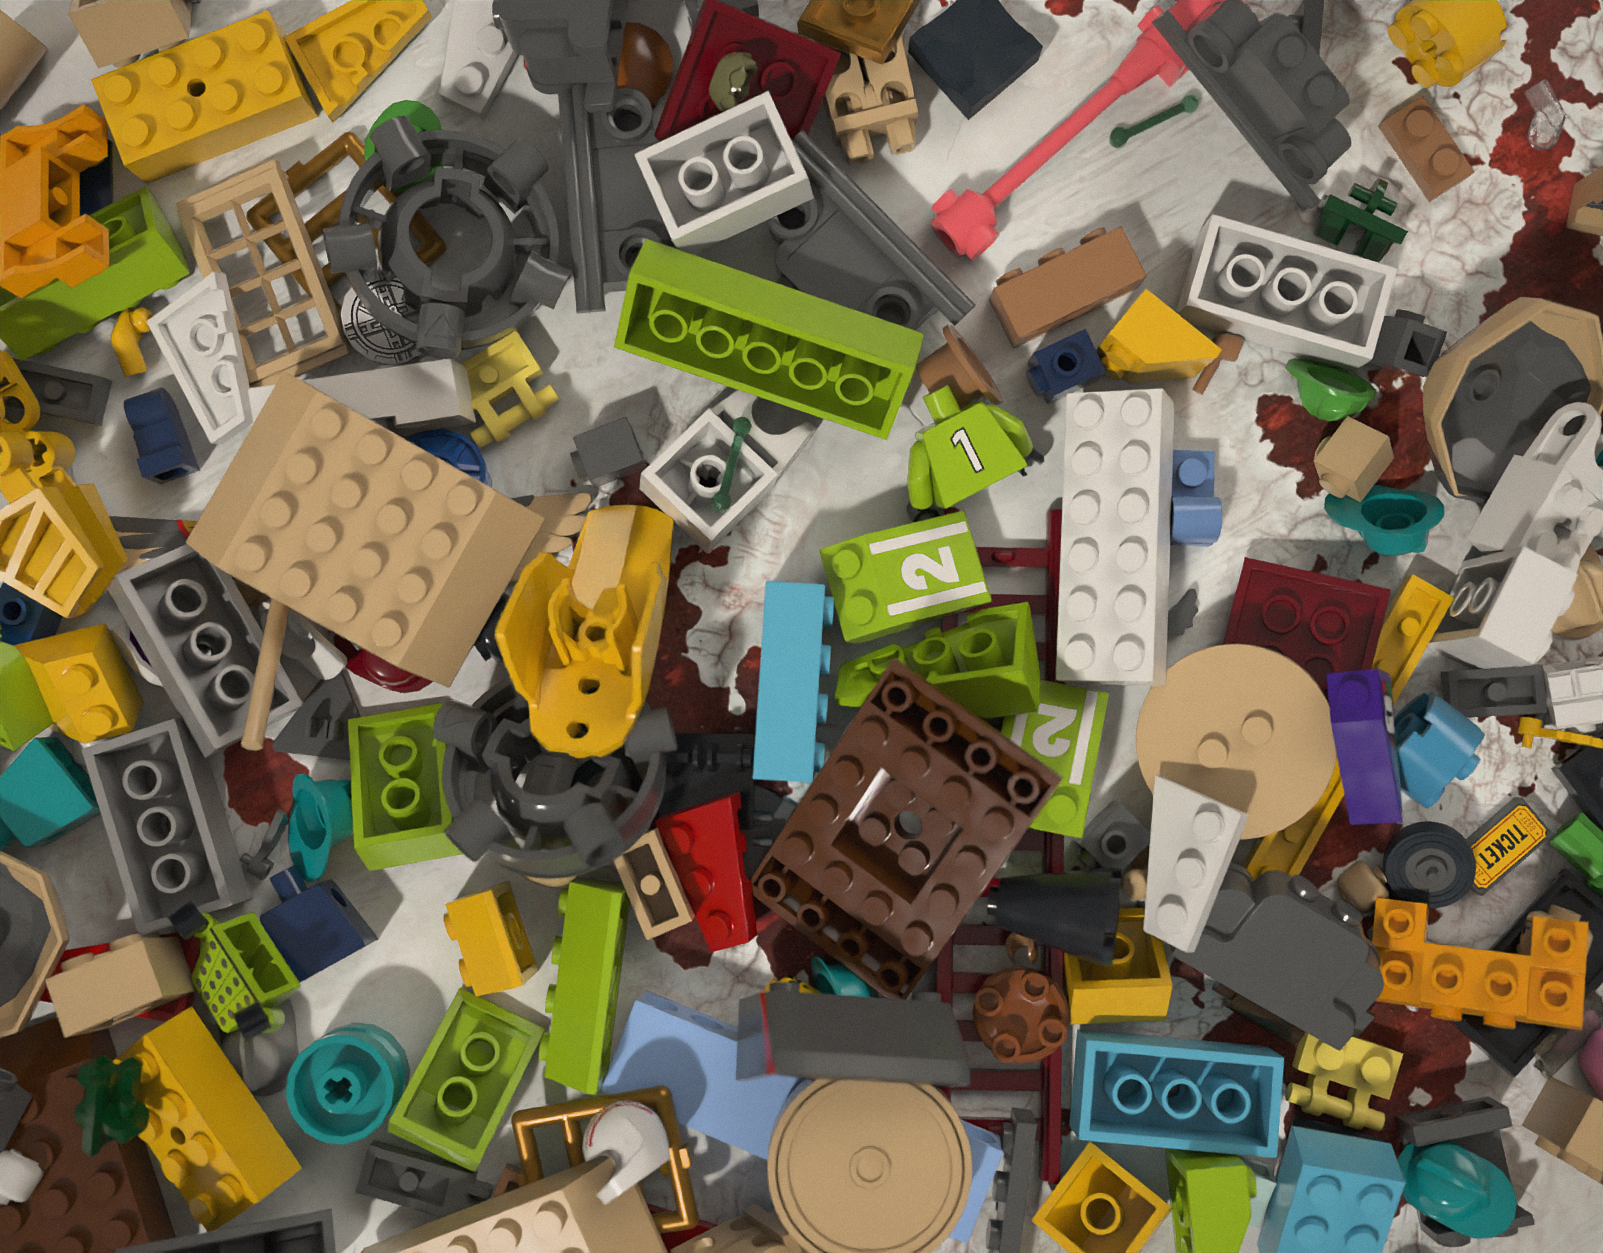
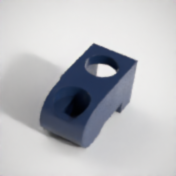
[124,387,200,484]

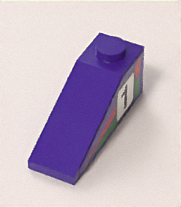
[1327,669,1404,825]

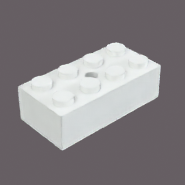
[1176,214,1398,372]

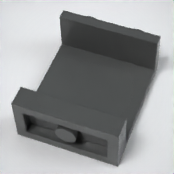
[1395,1096,1535,1247]

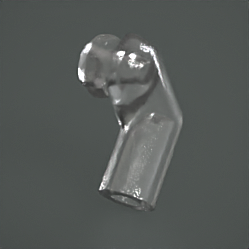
[1524,79,1567,150]

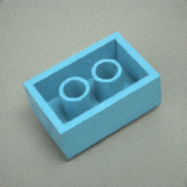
[1257,1126,1405,1253]

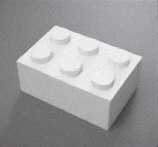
[634,91,814,254]
[1427,546,1579,670]

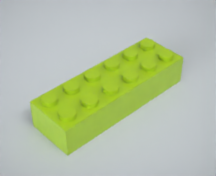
[614,239,924,440]

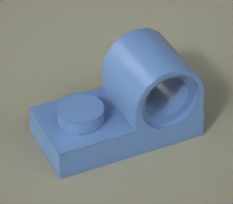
[1170,450,1222,547]

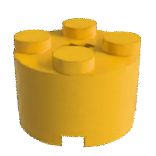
[1387,0,1507,88]

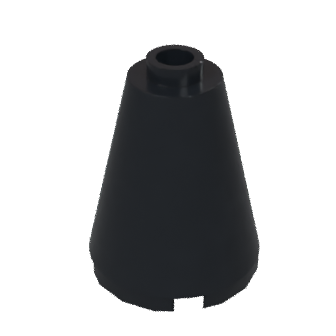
[987,867,1123,968]

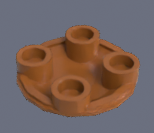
[586,22,674,110]
[972,966,1070,1063]

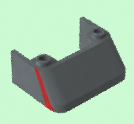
[736,982,971,1089]

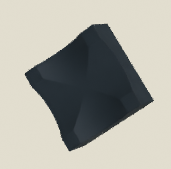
[908,0,1043,120]

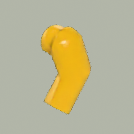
[110,307,153,377]

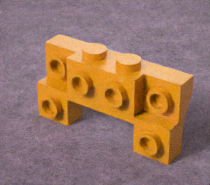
[0,104,109,298]
[1372,898,1588,1030]

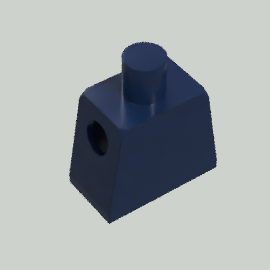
[260,865,378,983]

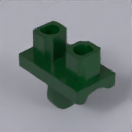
[1313,178,1408,263]
[74,1055,150,1157]

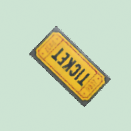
[1466,797,1554,896]

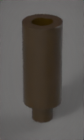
[1212,980,1306,1046]

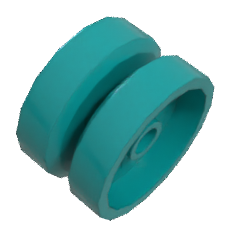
[286,1023,410,1145]

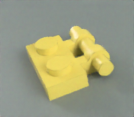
[461,330,560,449]
[1285,1032,1403,1132]

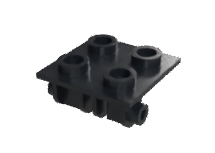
[659,733,755,830]

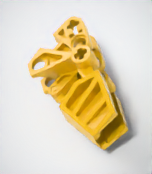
[0,350,129,619]

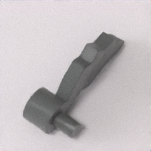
[1167,588,1199,637]
[240,809,289,881]

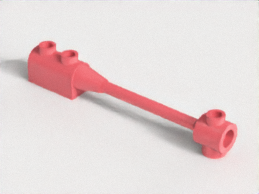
[931,0,1243,260]

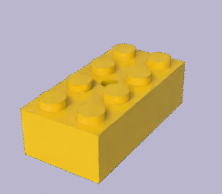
[91,10,318,184]
[113,1006,302,1232]

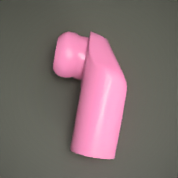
[1578,1027,1603,1102]

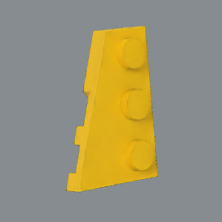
[284,0,432,123]

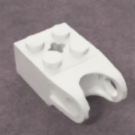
[640,390,816,554]
[1466,402,1603,572]

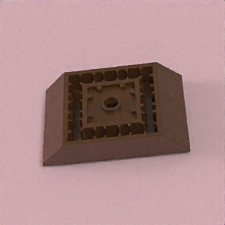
[750,658,1063,1000]

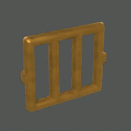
[246,132,446,321]
[511,1085,699,1234]

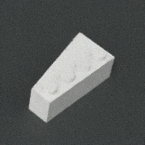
[248,356,476,438]

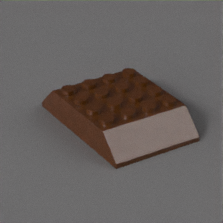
[0,1017,176,1253]

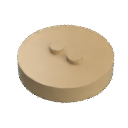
[1136,643,1337,839]
[768,1078,972,1253]

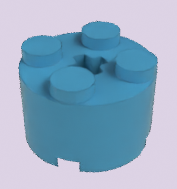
[1394,691,1485,809]

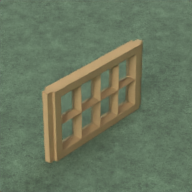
[176,159,352,388]

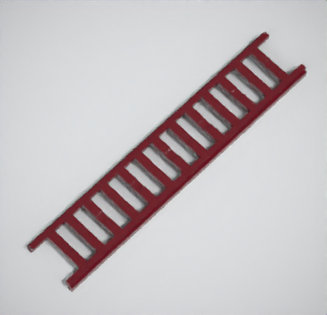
[936,507,1066,1185]

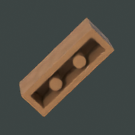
[989,226,1147,349]

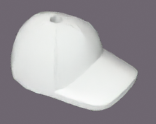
[257,598,347,680]

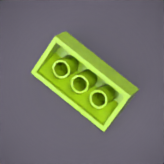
[0,185,190,362]
[539,877,630,1095]

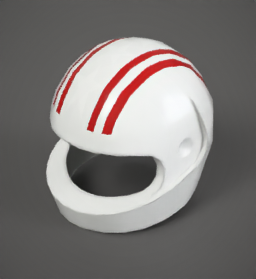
[583,1101,671,1204]

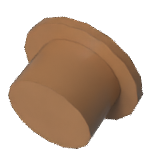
[916,324,1003,409]

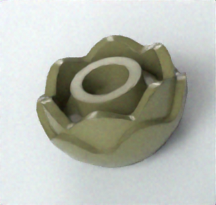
[709,52,758,112]

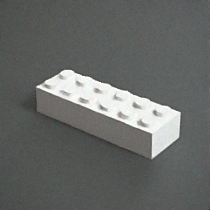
[1056,388,1175,686]

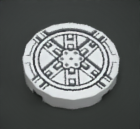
[341,270,421,365]

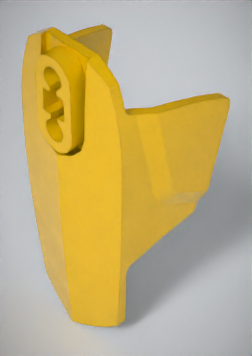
[496,505,674,758]

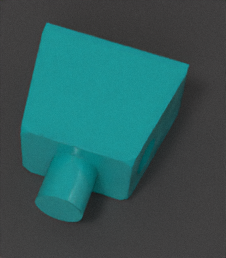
[0,737,101,851]

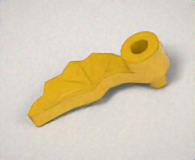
[1518,717,1603,749]

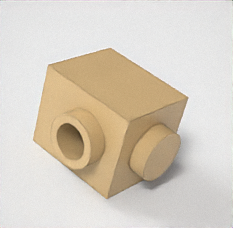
[1314,416,1394,503]

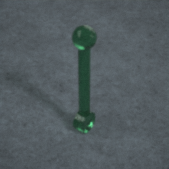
[1109,94,1199,148]
[711,417,752,513]

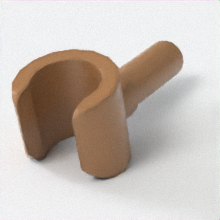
[1192,333,1243,395]
[1005,933,1039,965]

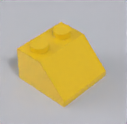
[1096,289,1222,384]
[13,623,144,744]
[443,881,539,997]
[1062,908,1173,1025]
[1031,1141,1174,1253]

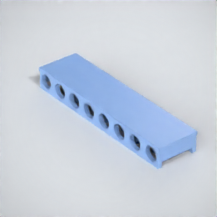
[601,990,1004,1244]

